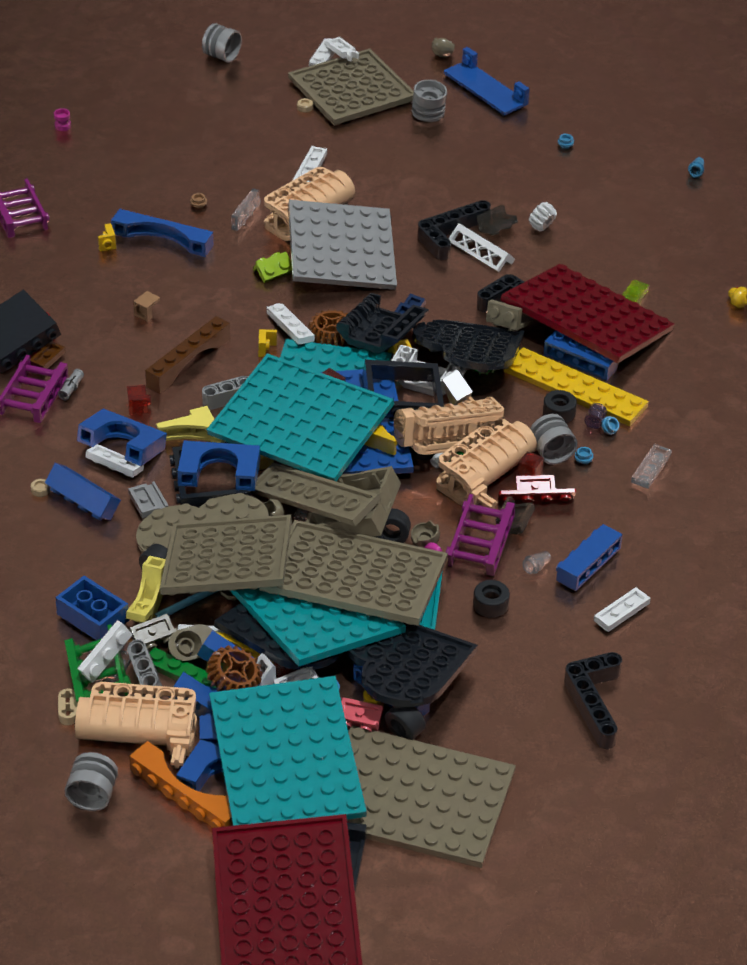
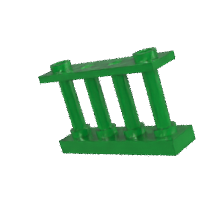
[65,624,131,703]

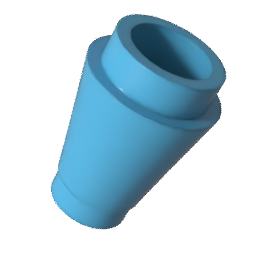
[688,157,704,177]

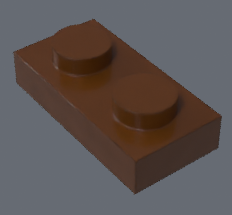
[30,341,66,369]

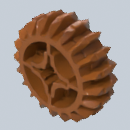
[308,309,349,346]
[206,645,263,692]

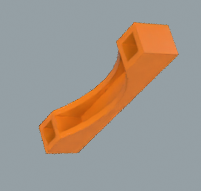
[129,741,233,828]

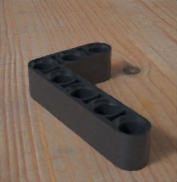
[417,200,491,261]
[477,274,524,312]
[564,652,622,749]

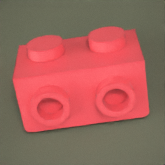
[342,697,384,732]

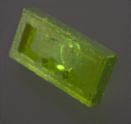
[622,280,649,303]

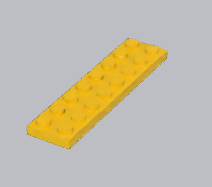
[504,347,649,426]

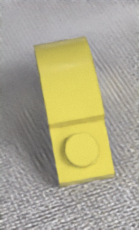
[126,556,166,623]

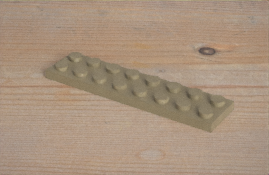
[250,463,381,526]

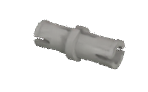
[58,369,84,400]

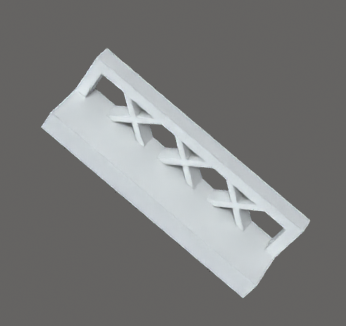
[448,223,515,272]

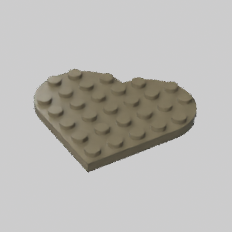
[136,493,269,553]

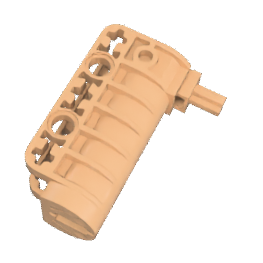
[264,167,355,241]
[394,396,504,455]
[436,418,537,509]
[75,682,197,768]

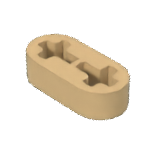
[58,688,78,725]

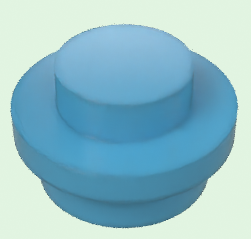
[558,134,574,148]
[602,416,619,435]
[574,447,593,464]

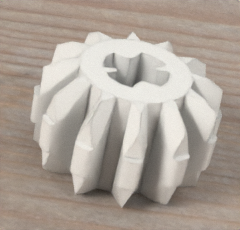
[528,202,557,231]

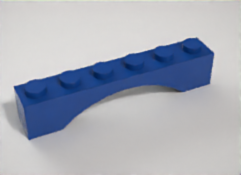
[111,209,214,257]

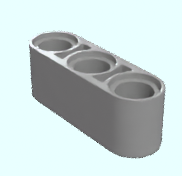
[202,376,249,410]
[127,639,162,698]

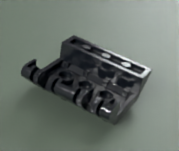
[336,293,429,353]

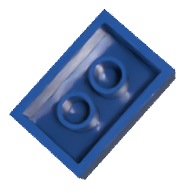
[55,576,129,640]

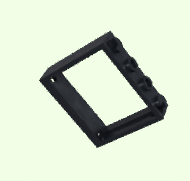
[362,359,444,419]
[169,442,250,508]

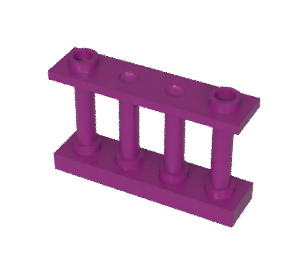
[0,178,50,238]
[0,355,69,423]
[446,494,515,576]

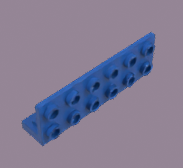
[444,47,530,115]

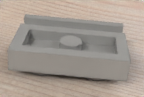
[128,481,168,518]

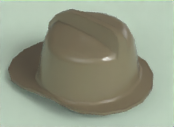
[168,624,213,661]

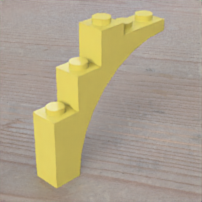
[156,406,274,470]

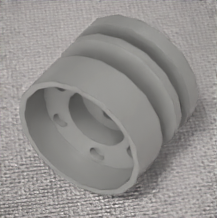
[202,23,242,62]
[412,80,447,122]
[530,414,578,465]
[64,752,118,811]

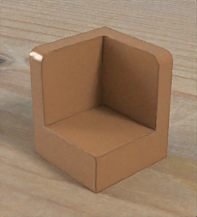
[133,291,160,322]

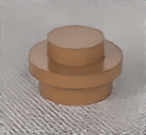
[190,193,207,208]

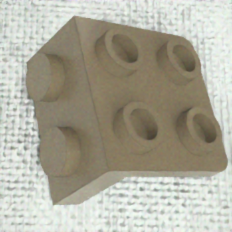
[486,300,534,331]

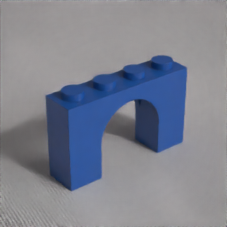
[77,409,167,466]
[177,440,260,491]
[167,630,254,717]
[176,739,223,792]

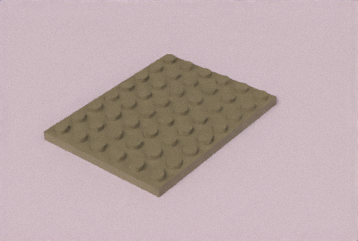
[260,520,448,626]
[347,725,516,868]

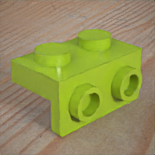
[253,252,292,283]

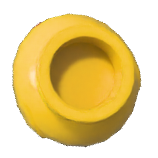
[728,286,747,308]

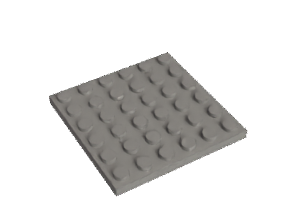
[288,200,397,290]

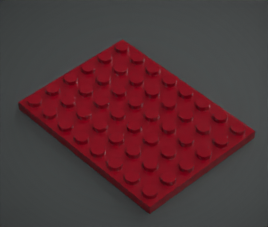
[500,264,675,363]
[212,814,363,965]

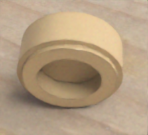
[297,98,313,112]
[31,479,50,497]

